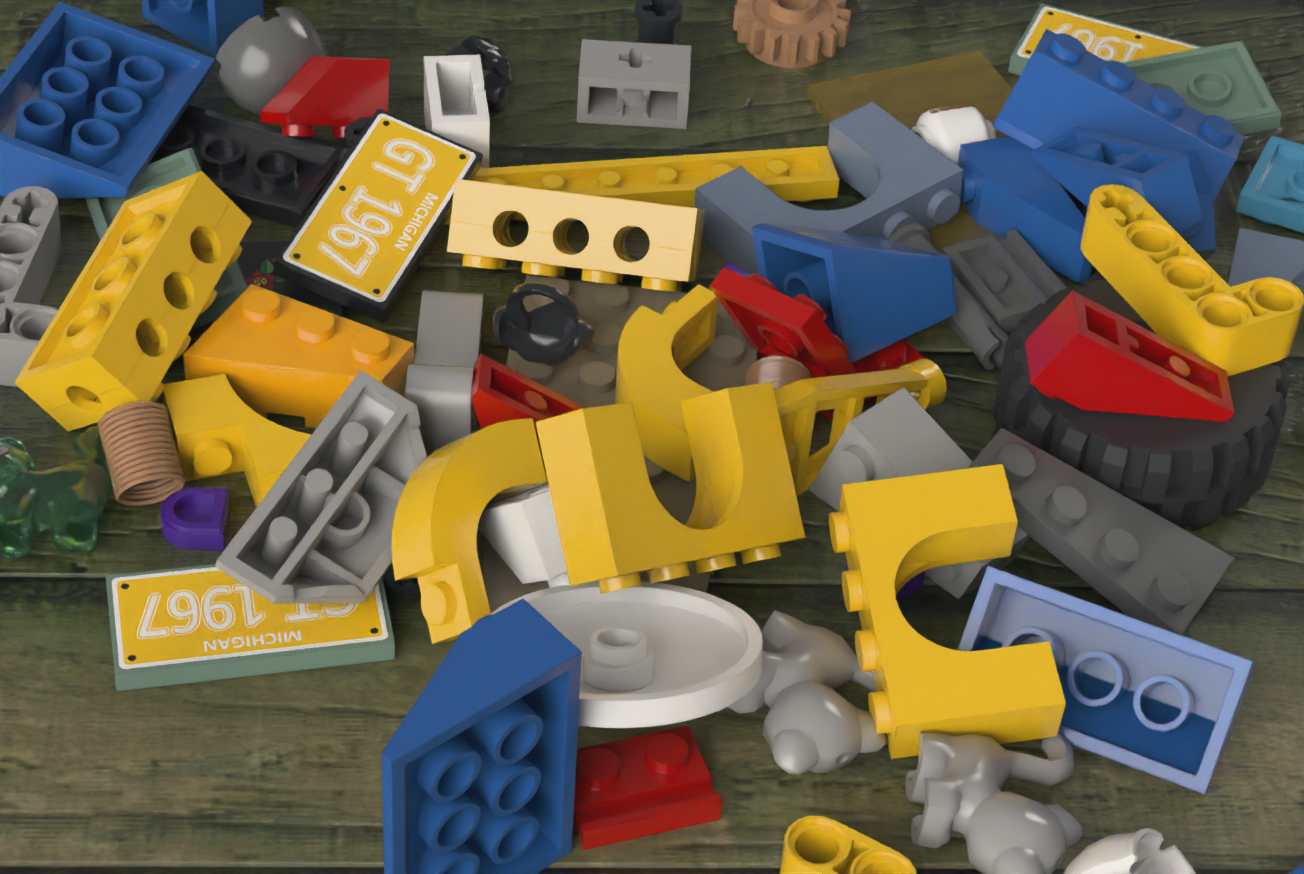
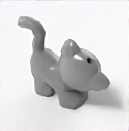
[728,610,888,775]
[905,732,1082,874]

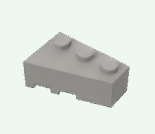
[809,387,1030,599]

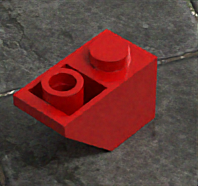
[260,56,389,137]

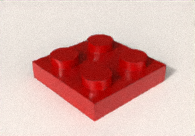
[709,267,857,378]

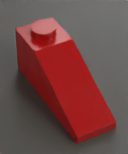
[1025,290,1235,422]

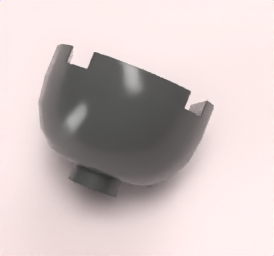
[214,6,327,117]

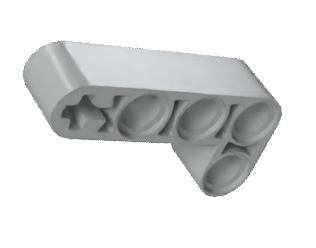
[0,186,63,387]
[405,290,484,457]

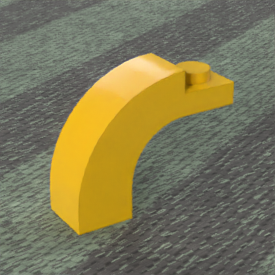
[615,284,718,482]
[391,418,547,644]

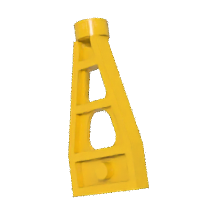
[774,359,947,496]

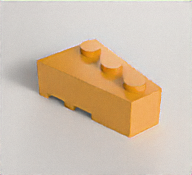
[183,284,414,428]

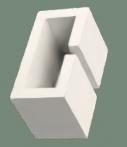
[424,55,490,168]

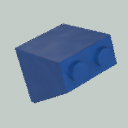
[752,223,957,363]

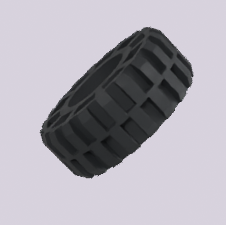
[993,280,1288,530]

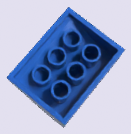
[0,1,216,199]
[382,598,582,874]

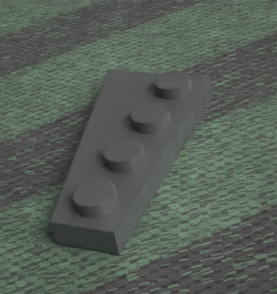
[968,428,1235,635]

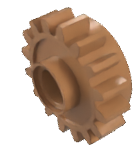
[733,0,851,68]

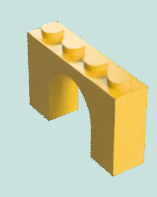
[536,382,805,594]
[829,464,1066,759]

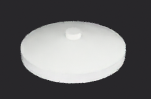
[491,581,763,728]

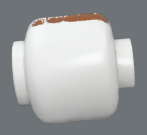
[911,104,996,164]

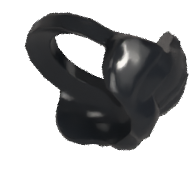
[446,35,513,112]
[492,282,595,366]

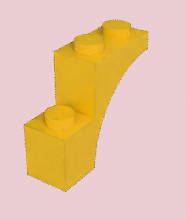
[162,374,312,508]

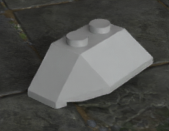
[215,370,427,604]

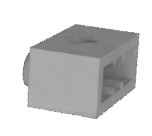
[577,39,691,129]

